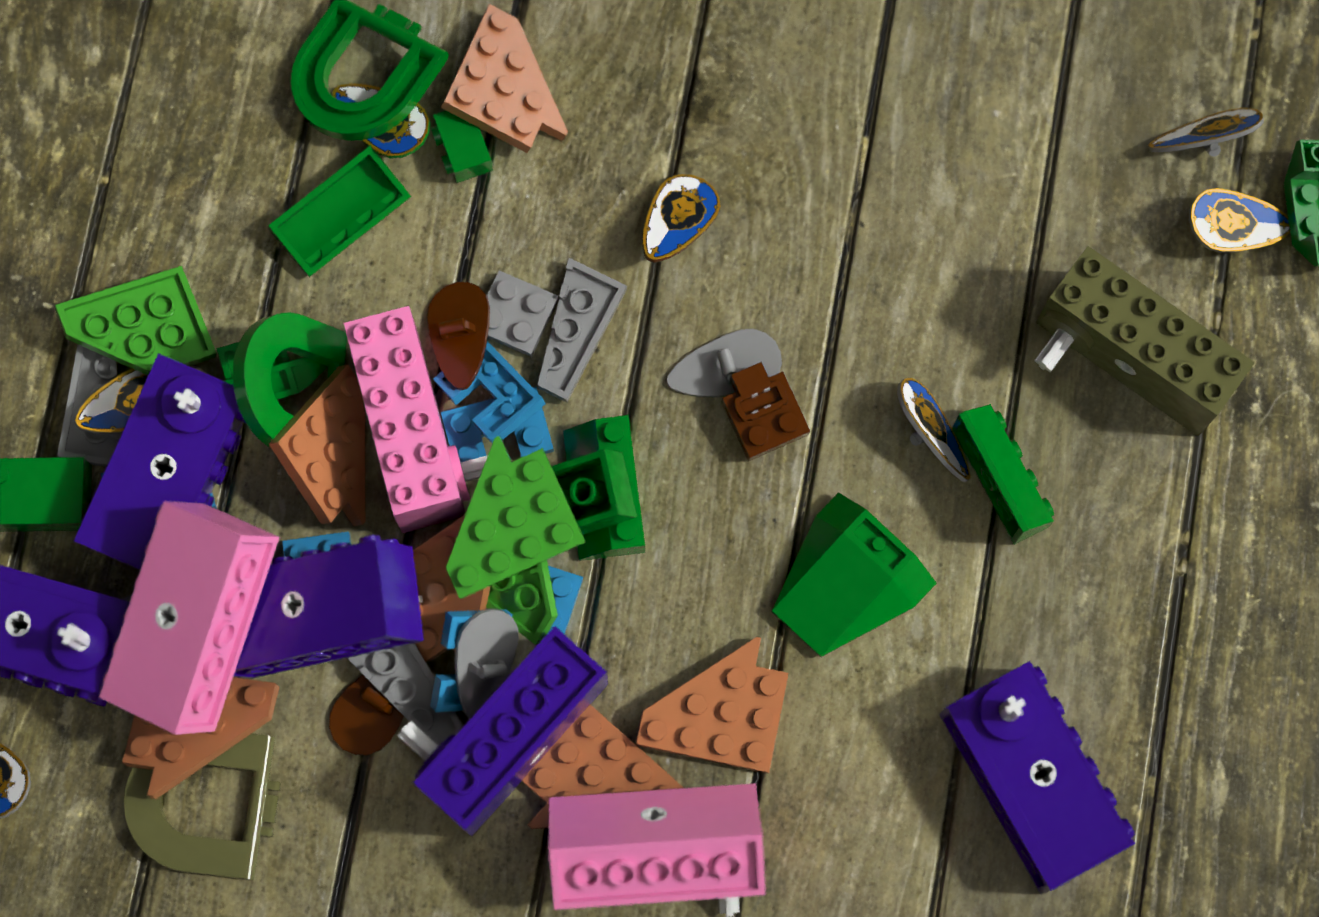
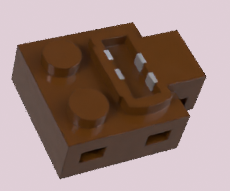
[721,362,810,462]

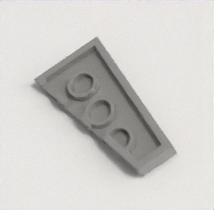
[537,258,627,403]
[57,345,122,467]
[347,644,463,745]

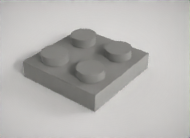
[487,270,559,357]

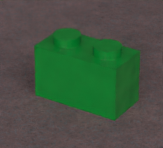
[430,110,493,183]

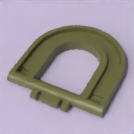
[124,734,281,880]

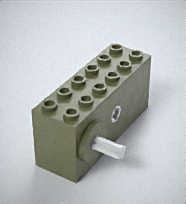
[1034,246,1255,436]

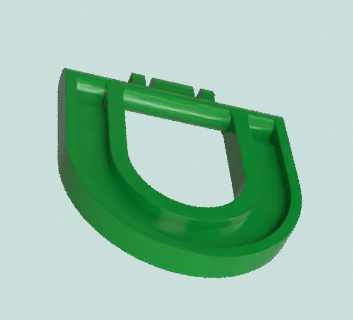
[291,0,449,141]
[233,313,347,448]

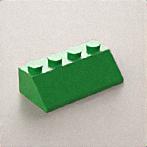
[952,404,1054,545]
[563,415,645,561]

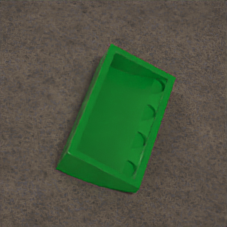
[268,145,412,277]

